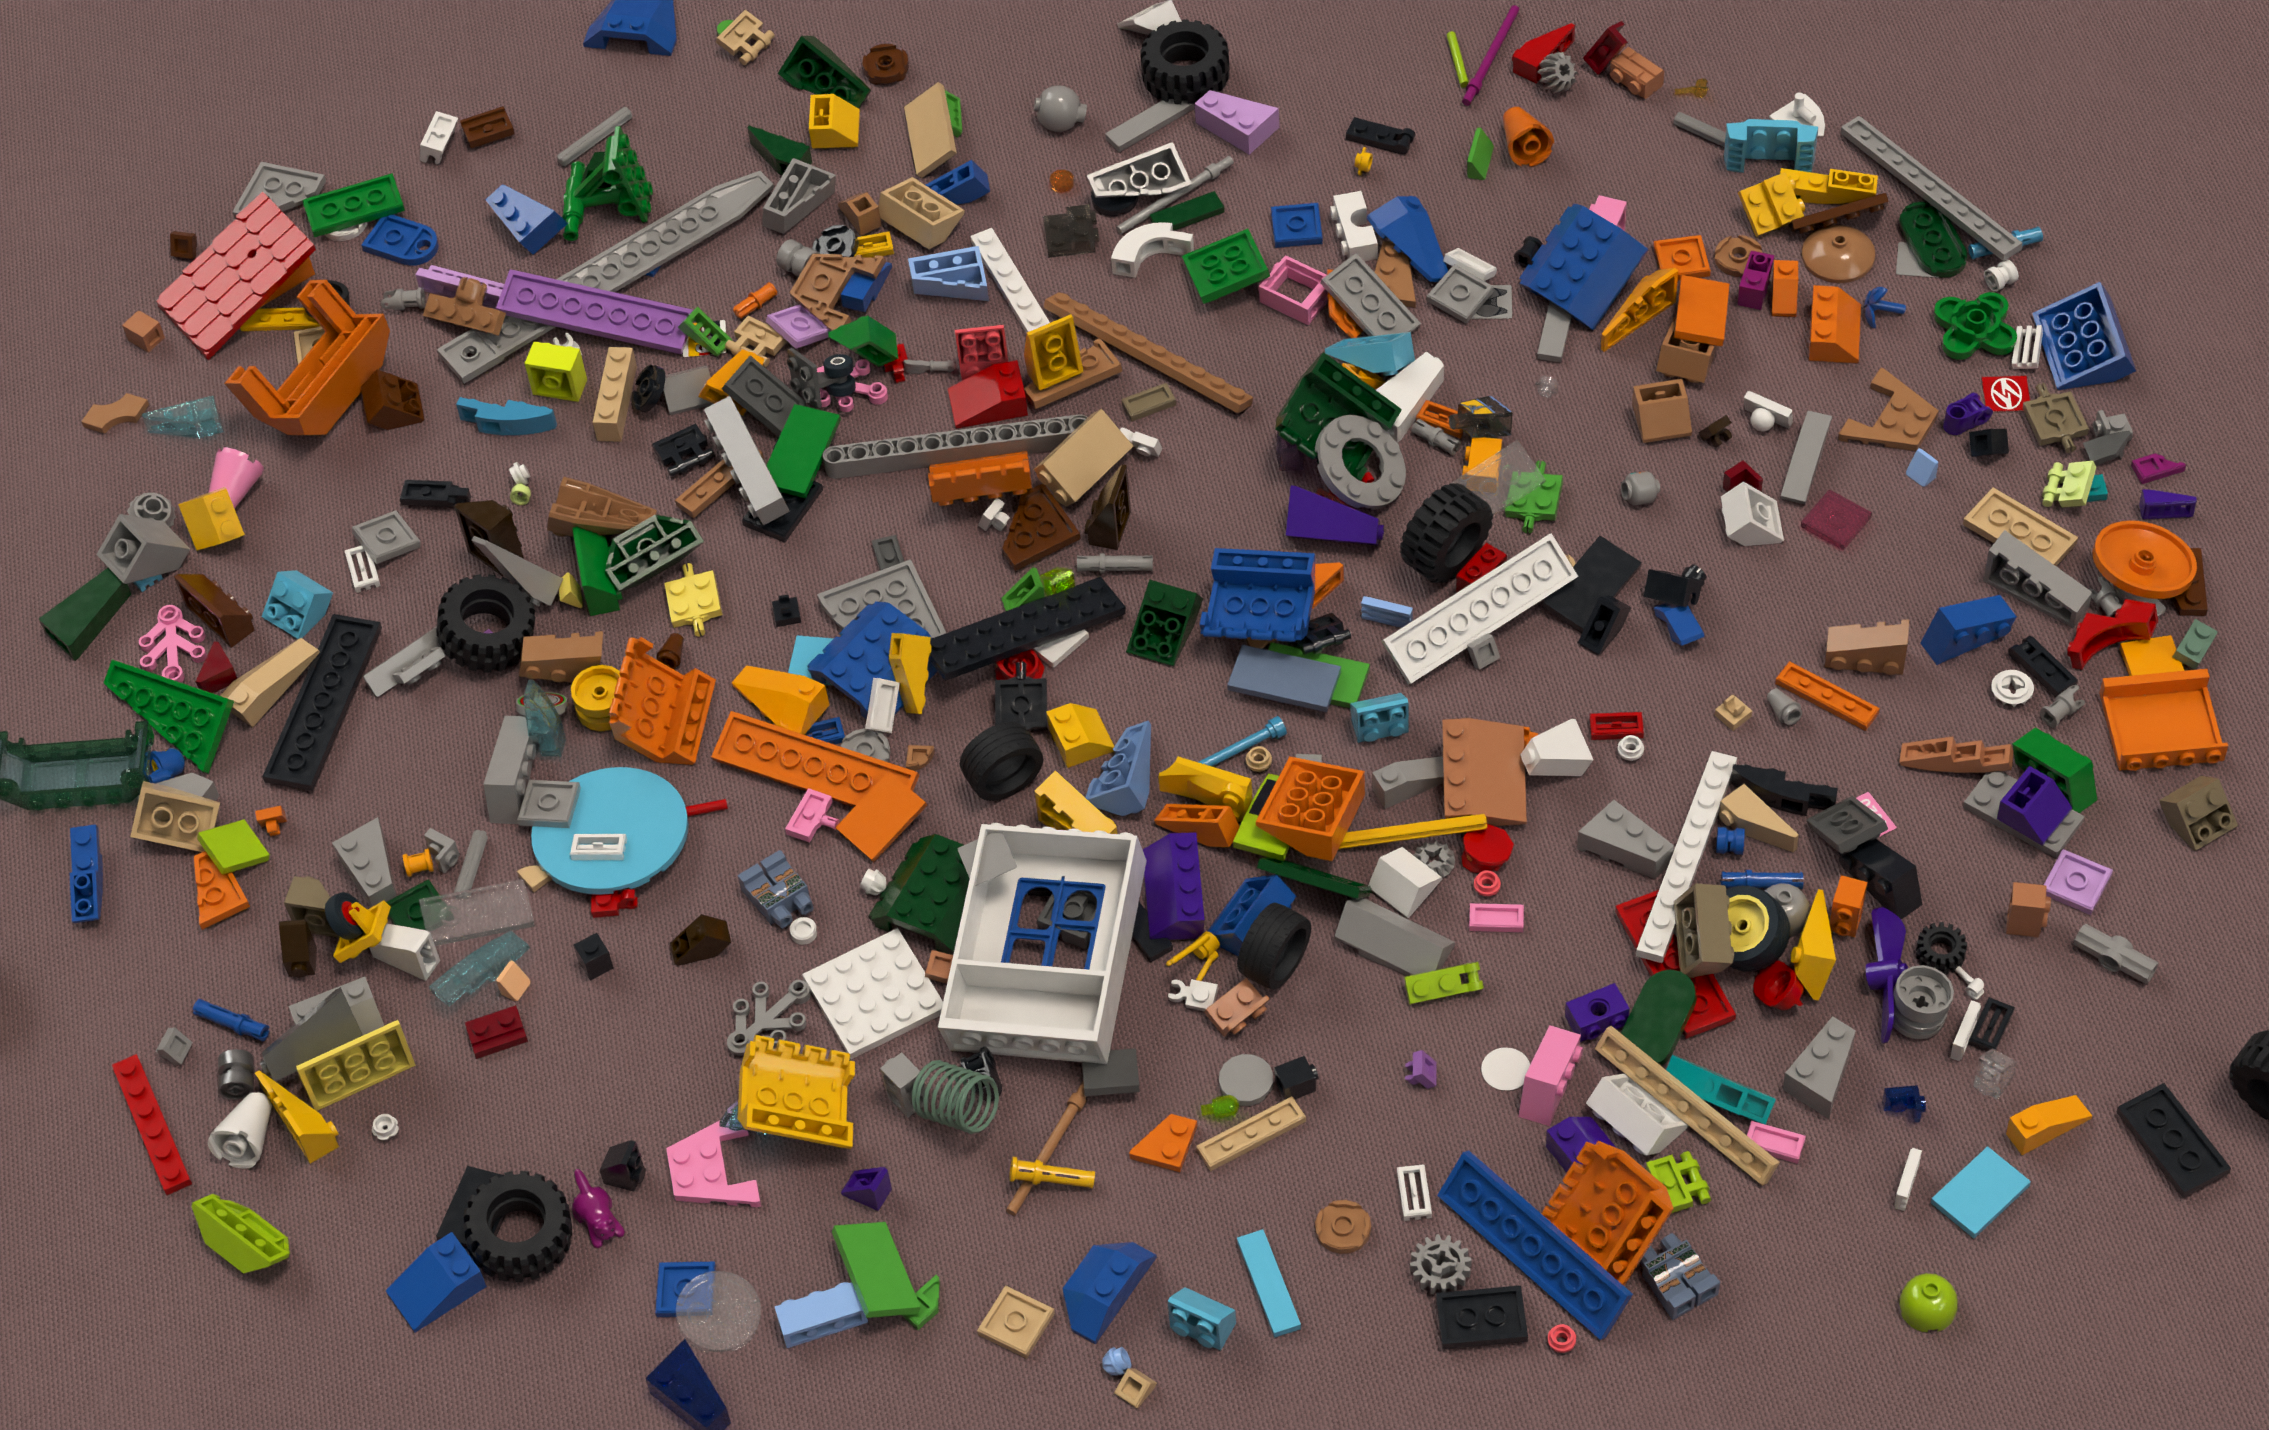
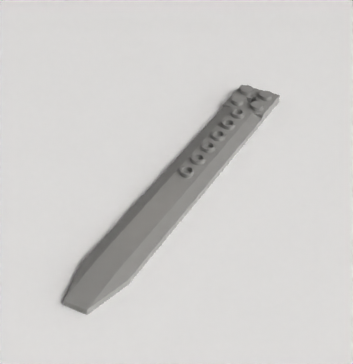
[437,171,774,384]

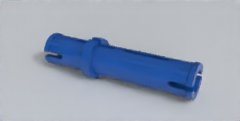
[1721,870,1803,889]
[193,999,270,1041]

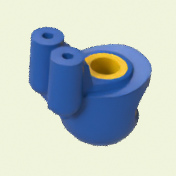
[148,748,185,784]

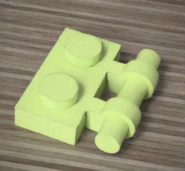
[2042,461,2096,507]

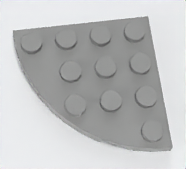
[817,559,946,638]

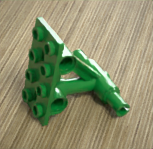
[562,126,653,241]

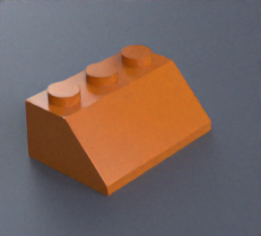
[1809,285,1861,363]

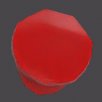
[995,649,1045,680]
[1461,824,1514,873]

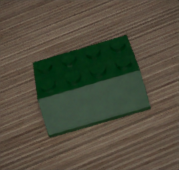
[1275,352,1402,481]
[868,834,970,955]

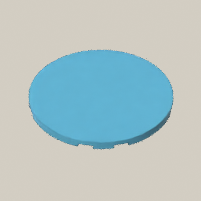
[531,767,689,895]

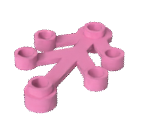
[817,359,888,412]
[139,605,207,683]

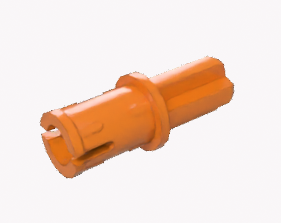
[733,282,777,318]

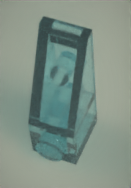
[142,396,223,438]

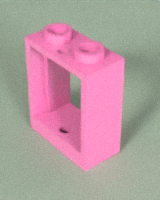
[1258,255,1328,325]

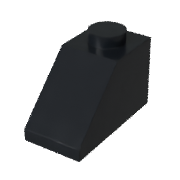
[1578,596,1632,655]

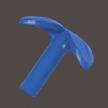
[1864,287,1906,328]

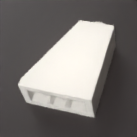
[1520,719,1593,776]
[369,924,440,981]

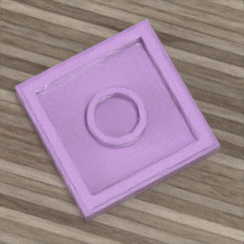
[766,304,831,348]
[2044,849,2113,915]

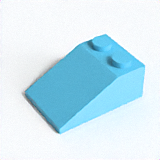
[1325,332,1415,376]

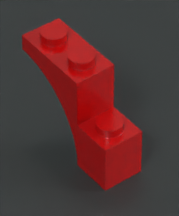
[2067,599,2158,670]

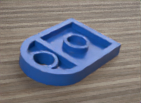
[361,215,439,266]

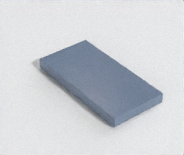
[1227,645,1341,712]

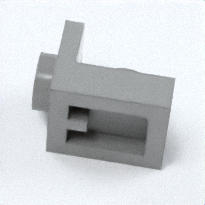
[2093,410,2133,437]
[424,828,460,873]

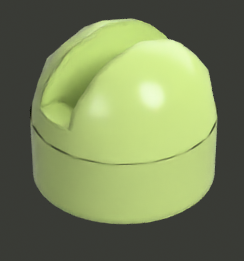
[510,483,531,505]

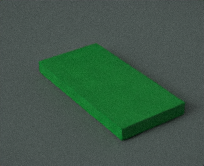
[302,173,405,238]
[766,404,841,498]

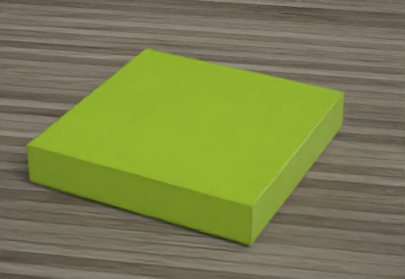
[197,819,270,875]

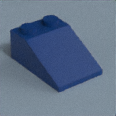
[386,1232,487,1333]

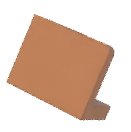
[122,311,165,353]

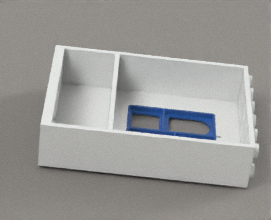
[938,823,1147,1064]

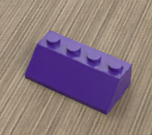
[1142,832,1205,940]
[1546,1117,1616,1173]

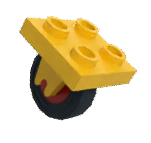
[325,892,391,963]

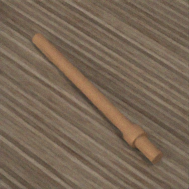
[1006,1080,1086,1216]

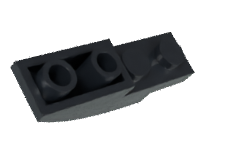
[1731,764,1838,816]

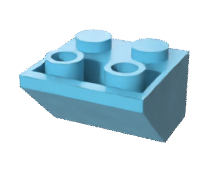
[261,570,333,639]
[1350,693,1409,743]
[1168,1287,1236,1351]

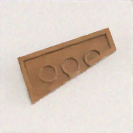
[1024,338,1122,409]

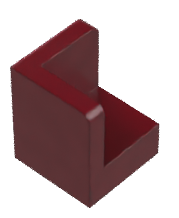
[1723,460,1763,492]

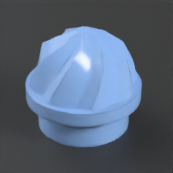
[1102,1347,1131,1376]

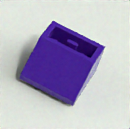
[1997,766,2072,846]

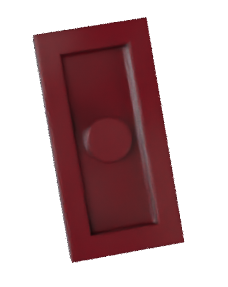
[1583,21,1628,75]

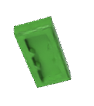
[945,90,962,137]

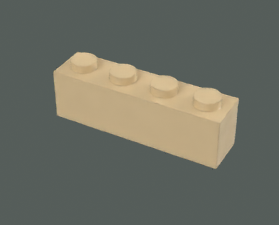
[593,347,637,442]

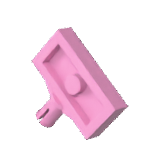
[785,788,840,843]

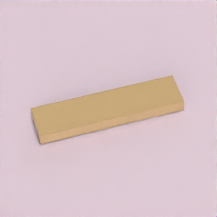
[1196,1096,1306,1172]

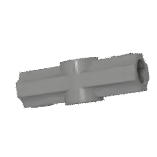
[2073,924,2159,984]

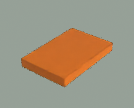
[835,771,927,862]

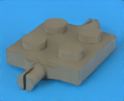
[2022,383,2089,453]

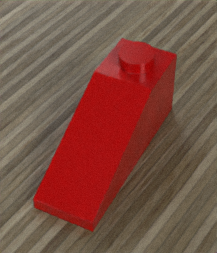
[1512,23,1575,83]

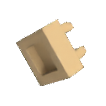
[1715,695,1752,731]

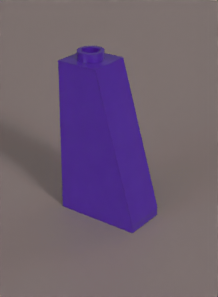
[1286,485,1384,545]

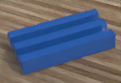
[805,717,845,745]

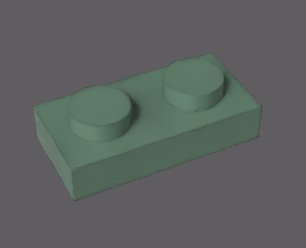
[2172,619,2218,670]

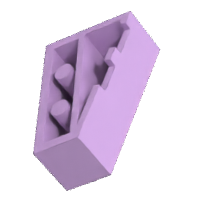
[1195,90,1279,155]

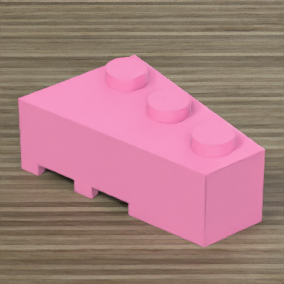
[1518,1025,1583,1126]

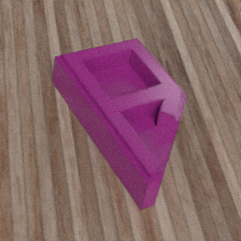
[2131,453,2186,484]

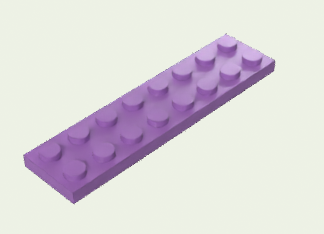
[496,269,693,354]

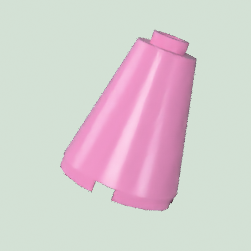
[209,447,264,509]

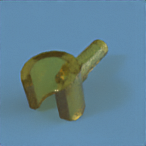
[1675,78,1708,98]

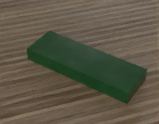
[1150,191,1225,231]

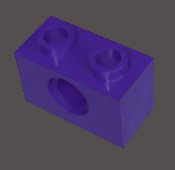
[1565,983,1630,1042]

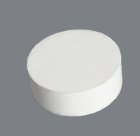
[790,917,817,945]

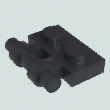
[652,423,715,477]
[1293,613,1351,655]

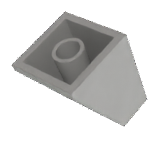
[96,514,190,584]

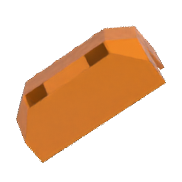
[224,280,390,435]

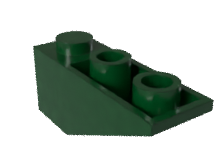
[747,125,812,175]

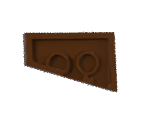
[2171,548,2208,616]

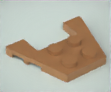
[790,254,886,331]
[1838,368,1939,451]

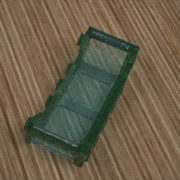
[0,721,154,811]

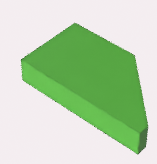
[902,1275,940,1330]

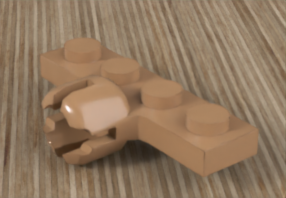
[423,277,506,336]

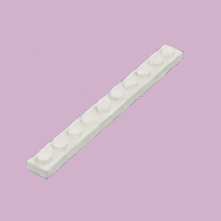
[1636,751,1737,963]

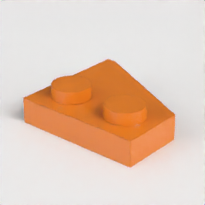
[1129,1114,1198,1172]

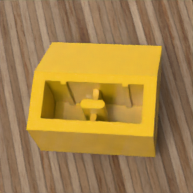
[809,94,860,148]

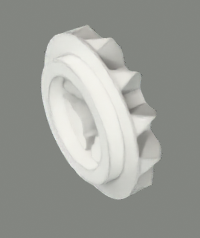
[1991,670,2034,707]

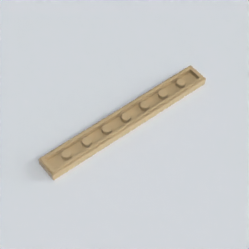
[1595,1026,1780,1186]

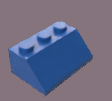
[1208,874,1297,956]

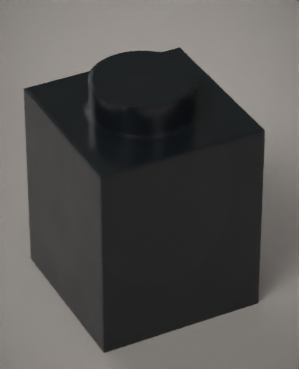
[573,933,614,981]
[1274,1056,1319,1100]

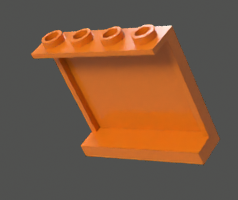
[2099,669,2228,771]

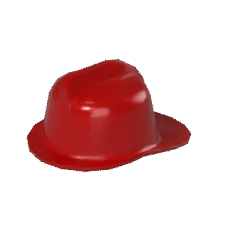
[1753,961,1804,1011]

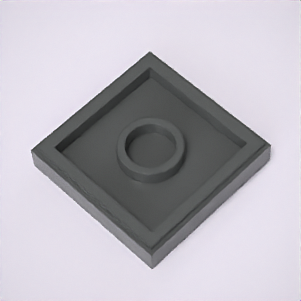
[1082,1048,1140,1096]

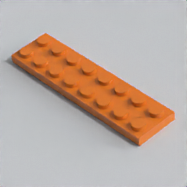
[711,711,920,807]

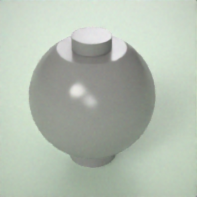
[1033,85,1087,132]

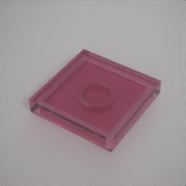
[1801,489,1872,551]

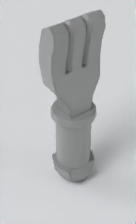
[904,359,956,374]

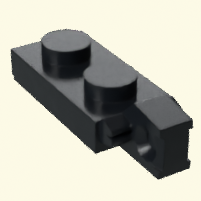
[400,480,471,507]

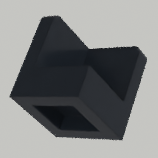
[1969,429,2009,457]

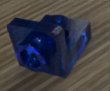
[1882,1085,1926,1123]

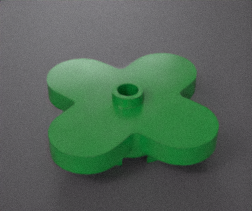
[1934,292,2017,359]

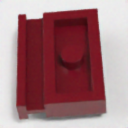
[464,1005,528,1059]

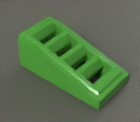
[678,306,732,357]

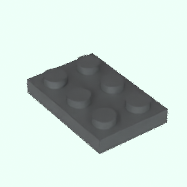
[721,355,807,436]
[1806,796,1888,854]

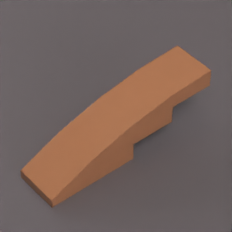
[1899,737,2014,773]

